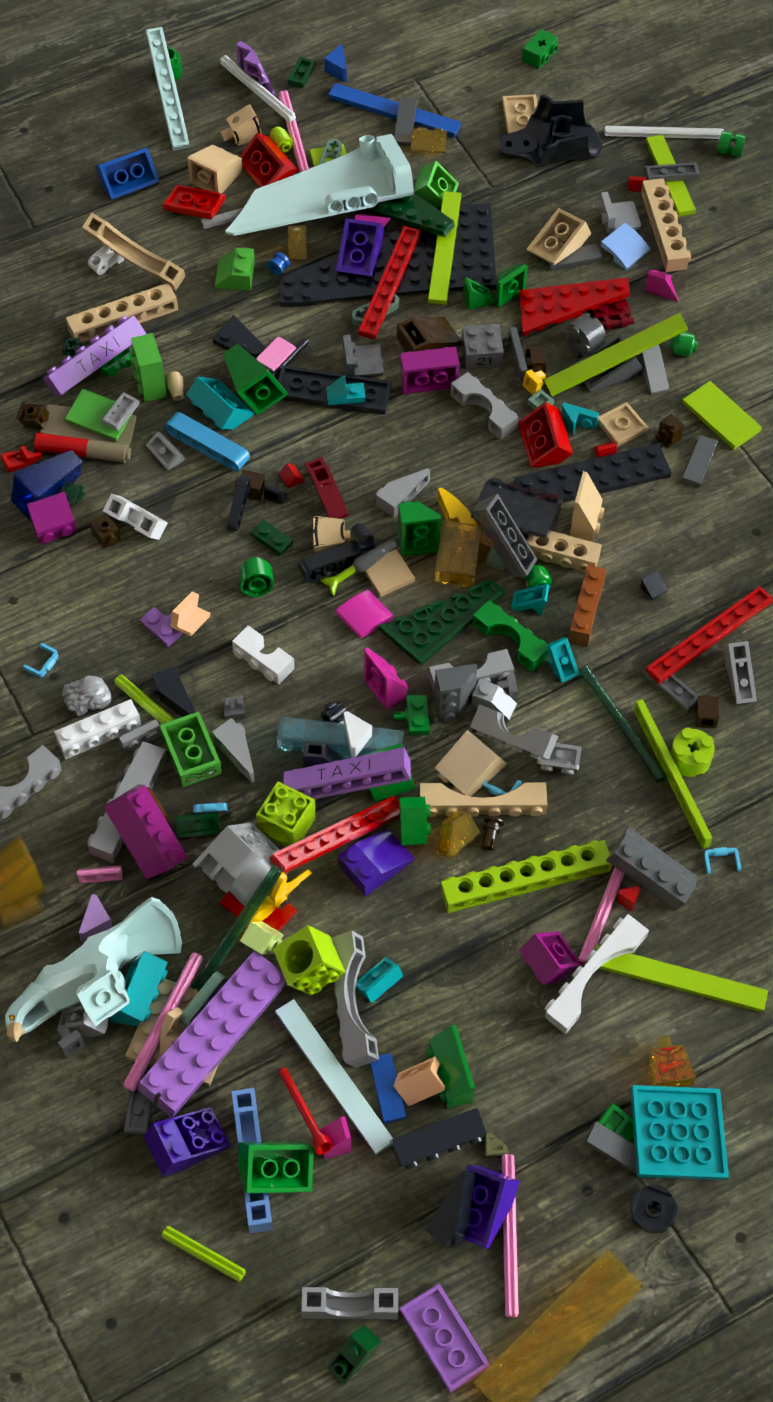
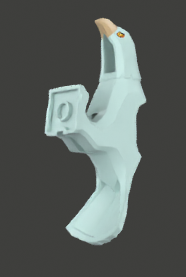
[5,897,182,1042]

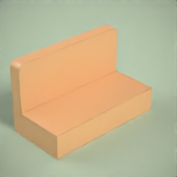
[170,592,210,636]
[394,1057,445,1106]

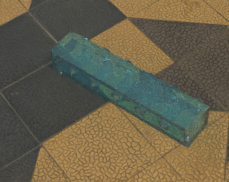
[277,717,404,758]

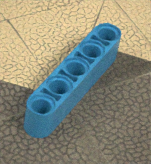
[164,412,250,472]

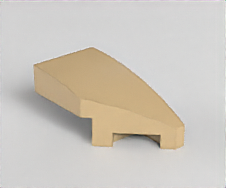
[160,1007,184,1055]

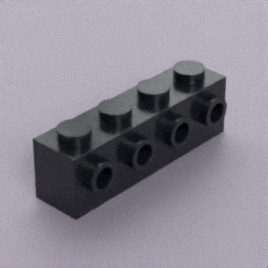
[390,1107,487,1169]

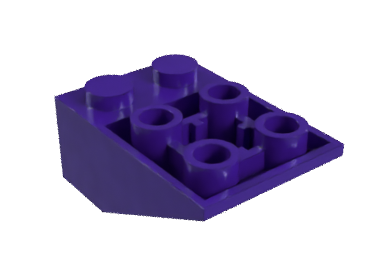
[144,1107,230,1177]

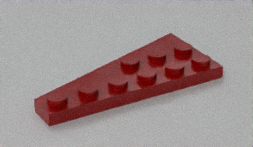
[519,277,630,337]

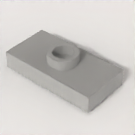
[102,392,140,432]

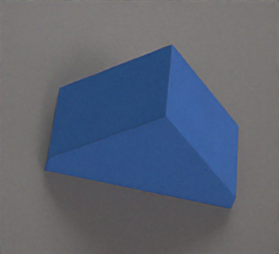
[324,45,347,82]

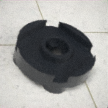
[630,1185,678,1233]

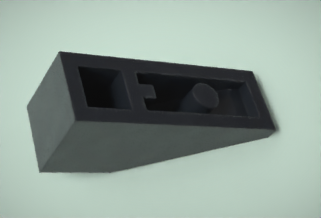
[150,666,196,717]
[425,1171,476,1248]

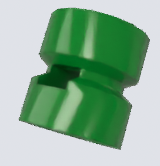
[717,130,746,158]

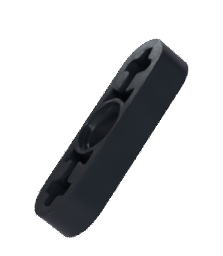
[227,475,251,532]

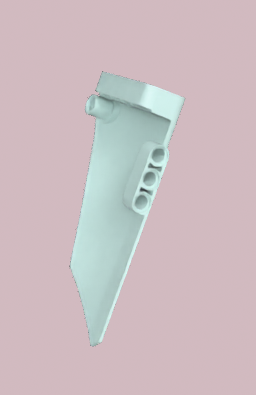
[225,134,414,236]

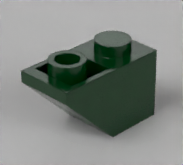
[327,1325,382,1385]

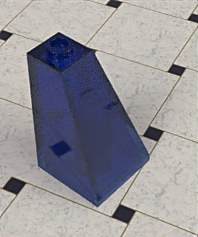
[11,450,83,522]

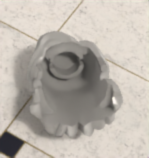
[62,675,112,716]

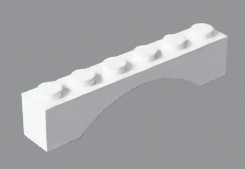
[545,914,649,1034]

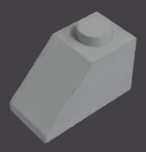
[471,679,517,721]
[57,1005,109,1037]

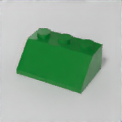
[398,501,441,557]
[426,1024,475,1109]
[238,1142,314,1193]

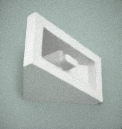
[344,711,372,758]

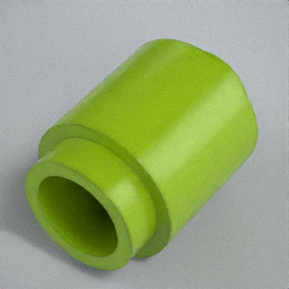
[270,127,293,153]

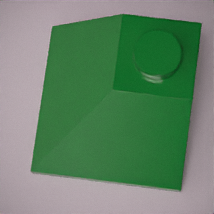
[496,264,528,308]

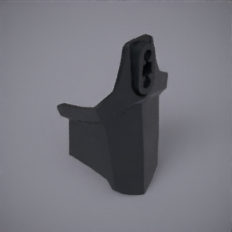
[500,95,602,168]

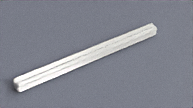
[220,55,296,122]
[604,126,724,139]

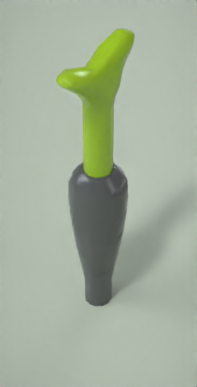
[320,540,397,595]

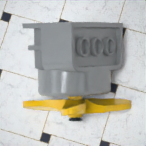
[193,822,312,940]

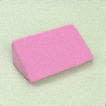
[256,337,296,372]
[77,865,122,884]

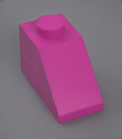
[320,1116,351,1159]

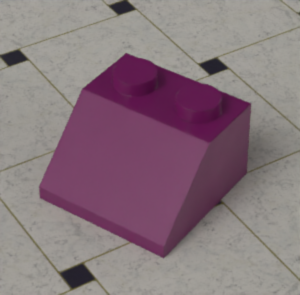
[27,492,77,544]
[519,931,583,985]

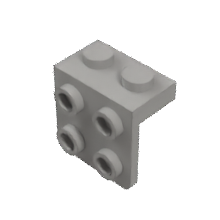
[597,192,641,234]
[537,743,582,775]

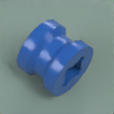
[267,252,290,275]

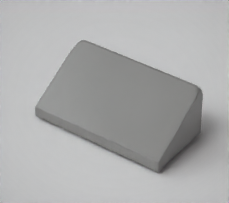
[146,432,186,470]

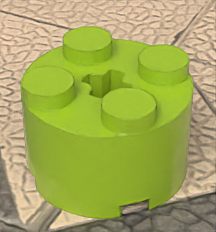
[670,728,715,777]

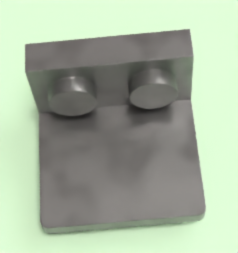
[343,335,384,377]

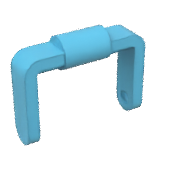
[22,643,58,678]
[483,780,522,796]
[193,803,228,814]
[703,847,741,874]

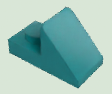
[326,375,365,405]
[561,402,599,435]
[511,584,549,616]
[547,637,580,683]

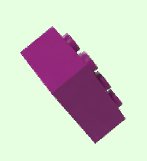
[400,347,460,395]

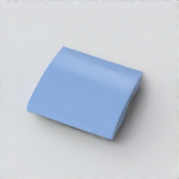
[601,223,650,270]

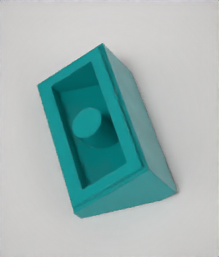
[356,957,403,1003]

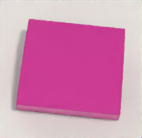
[335,590,393,638]

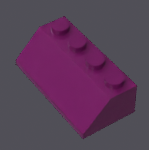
[103,784,188,879]

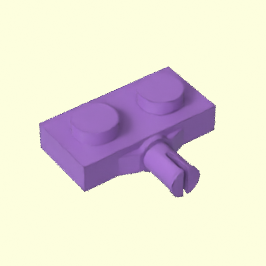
[140,607,182,647]

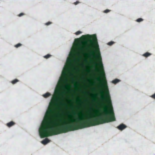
[360,193,455,237]

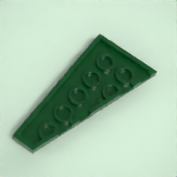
[378,579,505,666]

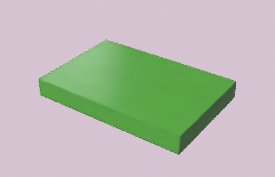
[65,389,133,442]

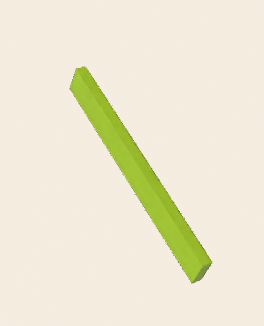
[428,191,461,305]
[544,313,688,397]
[634,699,712,849]
[595,945,768,1013]

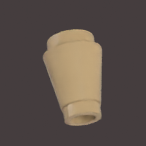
[165,371,184,401]

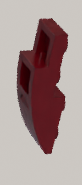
[304,457,349,519]

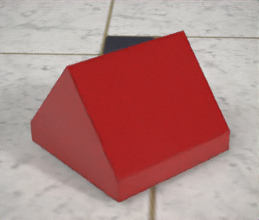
[628,176,647,192]
[593,442,617,457]
[279,463,305,488]
[617,886,640,911]

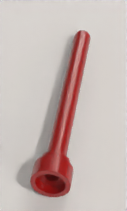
[279,1067,333,1155]

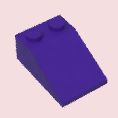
[336,218,384,277]
[338,829,415,897]
[464,1165,520,1249]

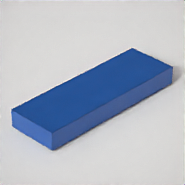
[370,1053,406,1124]

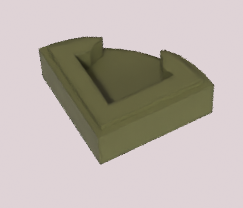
[484,1133,509,1158]

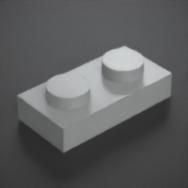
[119,719,161,753]

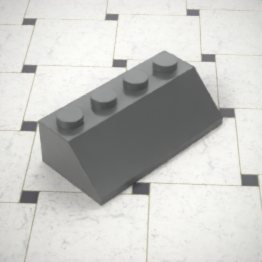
[472,493,538,577]
[606,827,698,910]

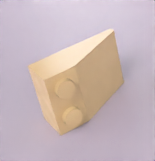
[527,208,591,265]
[570,471,605,541]

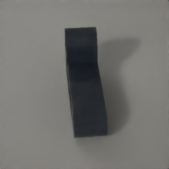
[298,523,375,583]

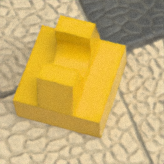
[522,370,546,395]

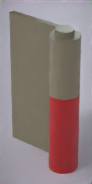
[34,404,137,463]

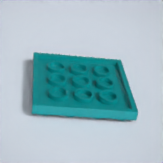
[630,1085,729,1180]

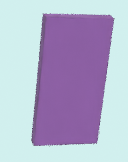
[399,1283,491,1393]

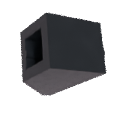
[302,741,344,768]

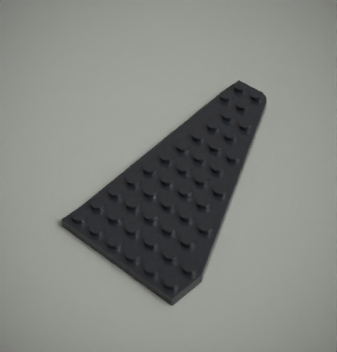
[280,204,497,307]

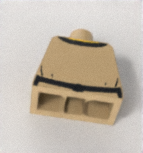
[220,104,262,146]
[313,516,351,554]

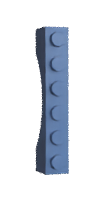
[232,1088,273,1234]

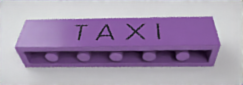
[43,315,146,397]
[284,747,411,799]

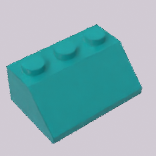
[186,377,255,430]
[108,951,168,1026]

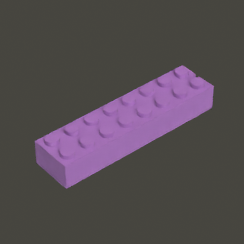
[137,950,287,1118]

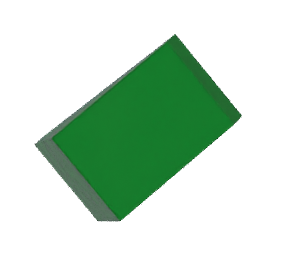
[463,277,495,310]

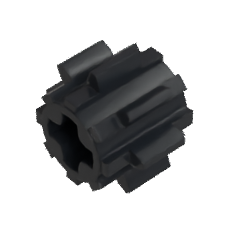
[321,701,346,727]

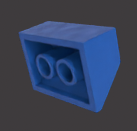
[95,148,160,200]

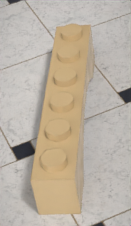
[82,213,185,291]
[420,782,547,817]

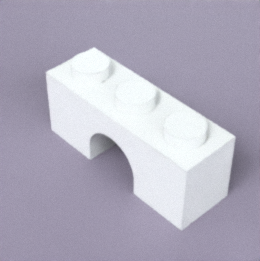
[103,494,168,540]
[232,626,294,685]

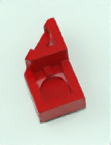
[1,446,42,473]

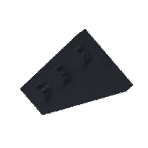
[212,315,266,359]

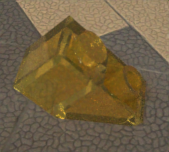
[437,809,480,858]

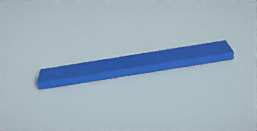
[329,83,461,138]

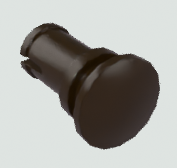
[481,816,504,851]

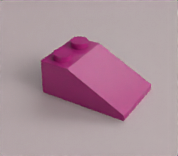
[364,648,408,710]

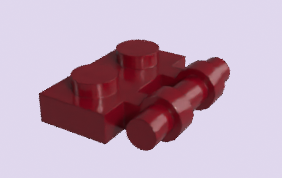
[592,299,634,330]

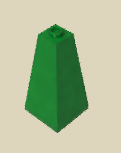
[223,344,288,415]

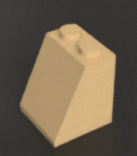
[187,145,242,193]
[435,730,507,797]

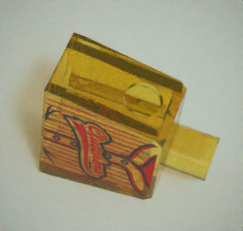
[650,1035,696,1087]

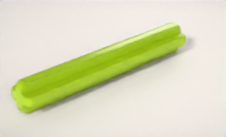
[114,675,175,724]
[162,1226,245,1282]

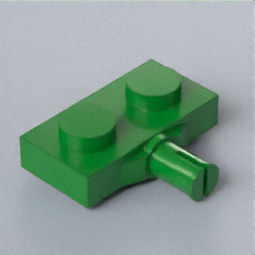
[98,348,134,376]
[393,695,430,735]

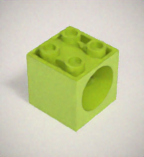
[256,782,316,847]
[273,925,345,995]

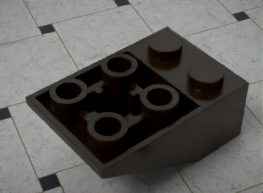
[396,317,462,352]

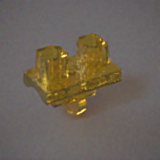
[288,225,307,259]

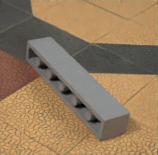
[87,741,167,863]

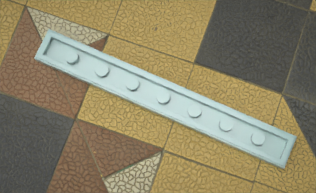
[146,27,190,151]
[275,999,393,1155]

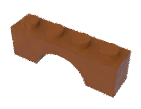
[568,565,607,647]

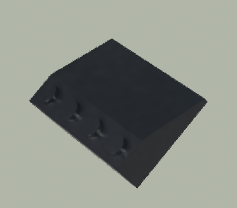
[471,478,563,539]

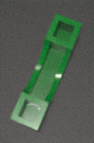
[472,600,549,672]

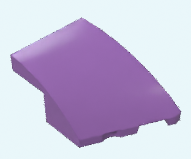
[236,41,275,95]

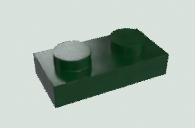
[287,57,316,89]
[250,519,293,556]
[175,811,220,838]

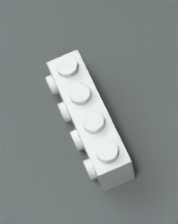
[54,699,141,760]

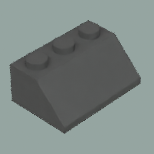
[434,664,477,722]

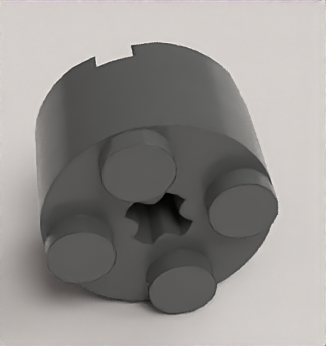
[562,313,606,357]

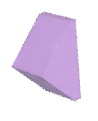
[79,894,112,942]

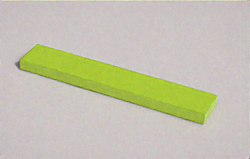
[646,134,696,217]

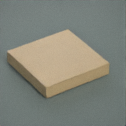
[598,402,649,447]
[364,549,415,597]

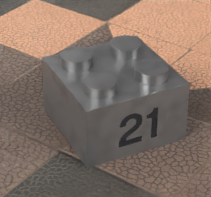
[462,324,504,369]

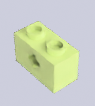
[240,922,284,955]

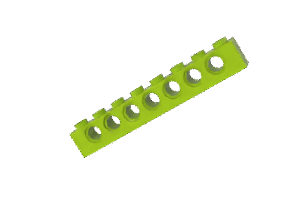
[440,840,612,913]

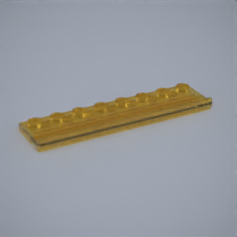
[474,1249,643,1402]

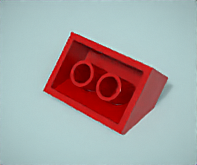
[240,133,298,188]
[518,402,573,468]

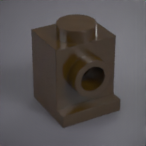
[525,346,546,374]
[16,401,50,429]
[655,414,684,448]

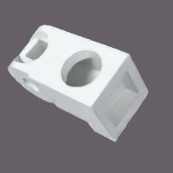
[88,246,124,275]

